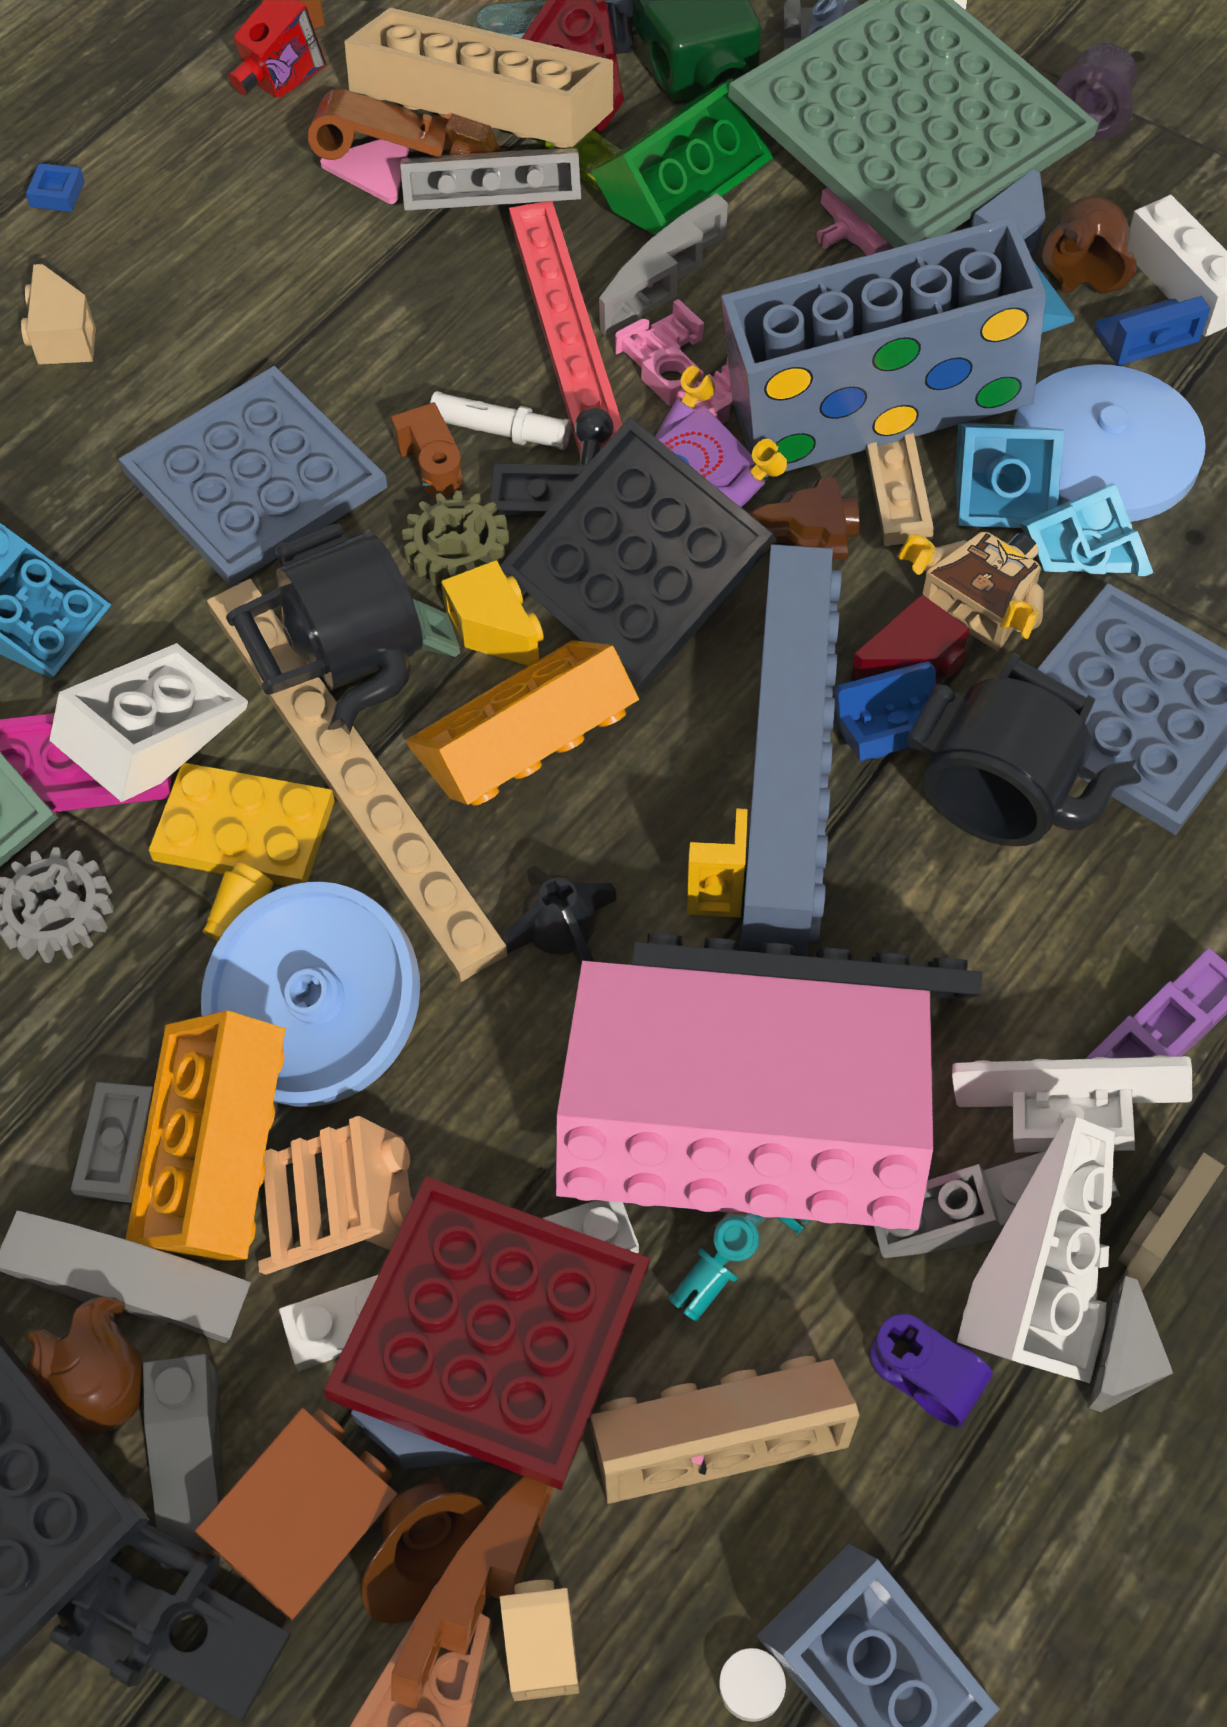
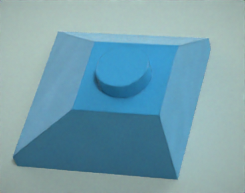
[955,423,1064,528]

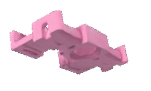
[615,299,733,424]

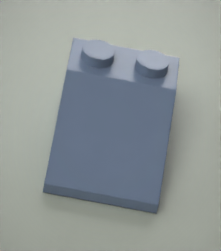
[756,1544,1000,1727]

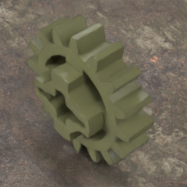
[402,491,510,586]

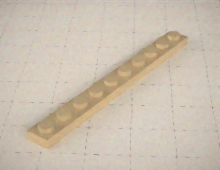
[206,579,508,982]

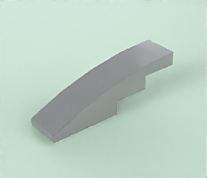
[599,193,728,336]
[0,1210,251,1343]

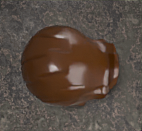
[1042,196,1137,294]
[26,1297,144,1436]

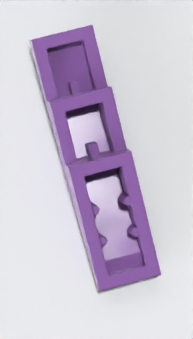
[1086,948,1227,1059]

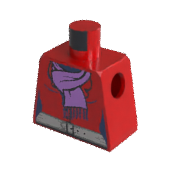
[228,0,327,98]

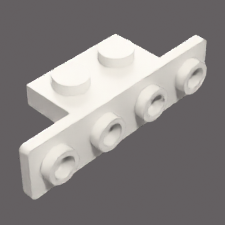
[952,1055,1192,1153]

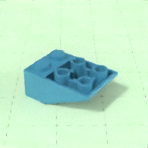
[0,523,111,679]

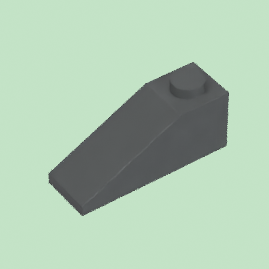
[143,1354,225,1570]

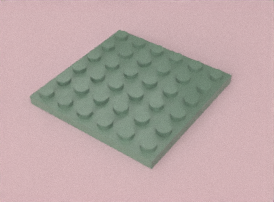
[728,0,1099,248]

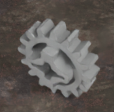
[0,847,114,963]

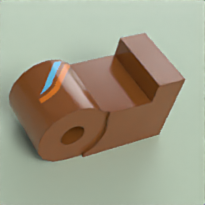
[391,402,463,498]

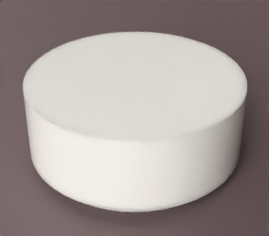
[719,1648,786,1722]

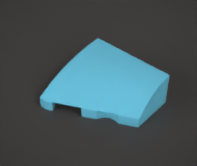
[1020,483,1153,576]

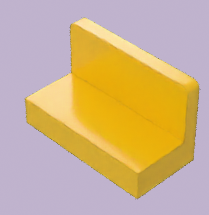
[687,808,748,918]

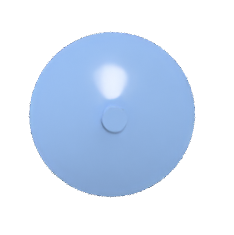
[1013,364,1205,522]
[201,882,420,1107]

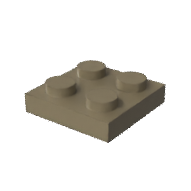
[1116,1153,1225,1291]

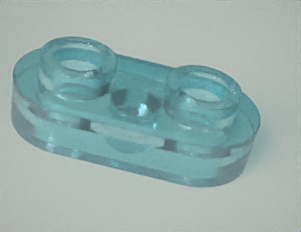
[477,0,546,38]

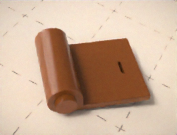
[308,89,449,160]

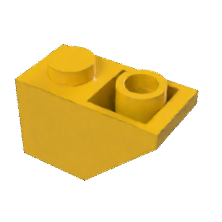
[441,560,544,666]

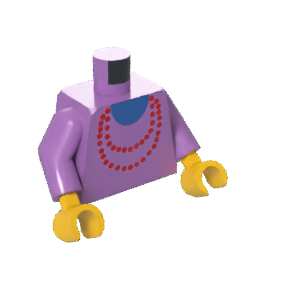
[655,366,787,508]

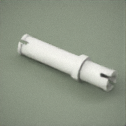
[430,391,572,450]

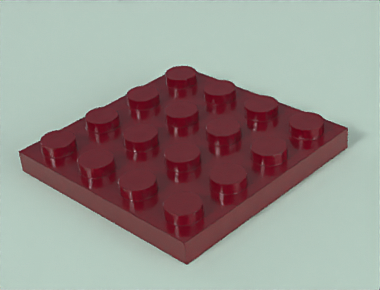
[324,1176,650,1490]

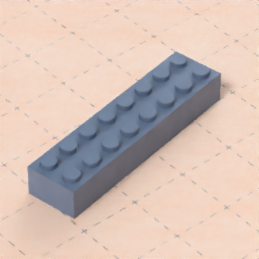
[741,545,841,956]

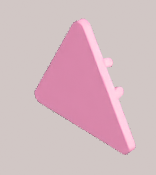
[320,139,409,204]

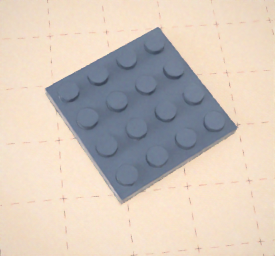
[118,366,388,587]
[1037,583,1227,835]

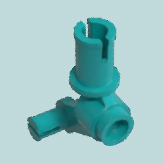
[668,1213,810,1323]

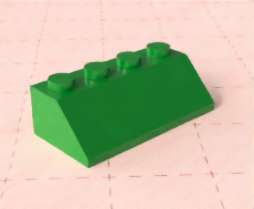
[591,79,773,235]

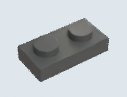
[71,1082,154,1203]

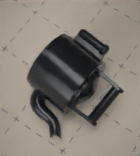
[226,524,423,734]
[907,653,1141,847]

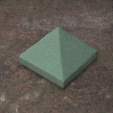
[413,599,461,657]

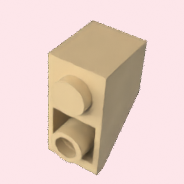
[21,264,96,365]
[500,1580,580,1701]

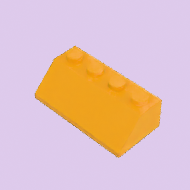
[405,640,639,806]
[125,1010,286,1262]

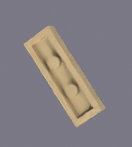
[866,433,934,546]

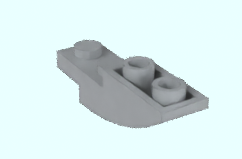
[874,1150,1120,1258]

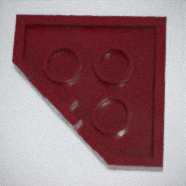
[521,0,625,135]

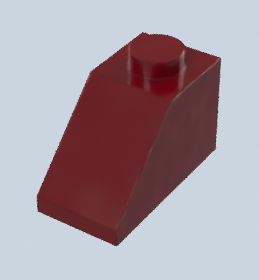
[850,594,969,682]

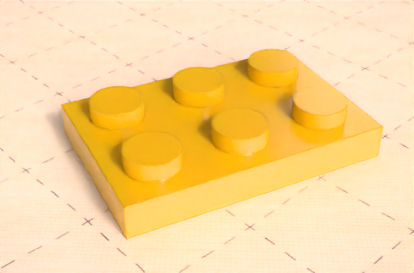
[149,763,335,886]

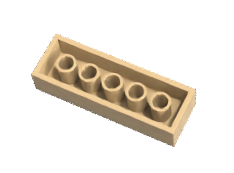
[344,7,613,148]

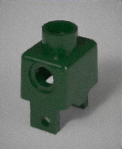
[633,0,761,103]

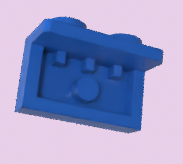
[835,661,936,761]

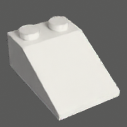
[49,643,248,802]

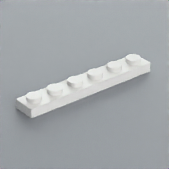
[279,1200,639,1372]

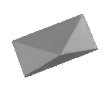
[1089,1276,1173,1412]

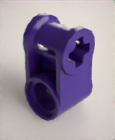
[870,1314,993,1428]

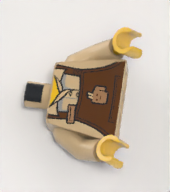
[897,532,1044,652]

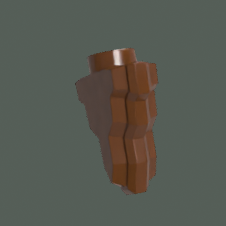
[747,477,860,559]

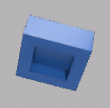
[26,163,85,212]

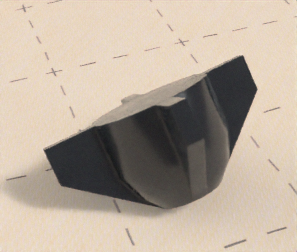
[501,866,616,966]

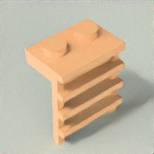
[258,1116,413,1275]

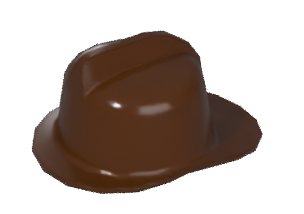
[361,1476,488,1624]

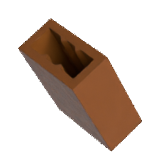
[193,1408,397,1620]

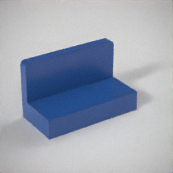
[1094,296,1210,366]

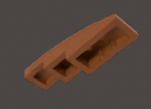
[391,1476,554,1710]

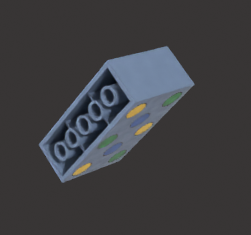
[721,216,1046,477]

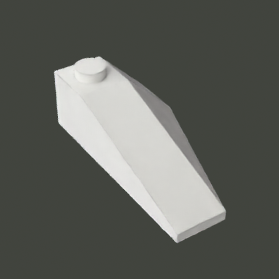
[957,1115,1115,1383]

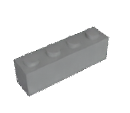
[400,147,581,211]

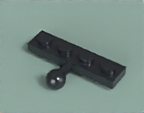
[489,407,614,517]

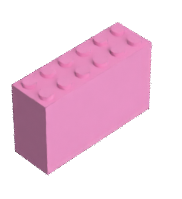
[556,961,933,1230]

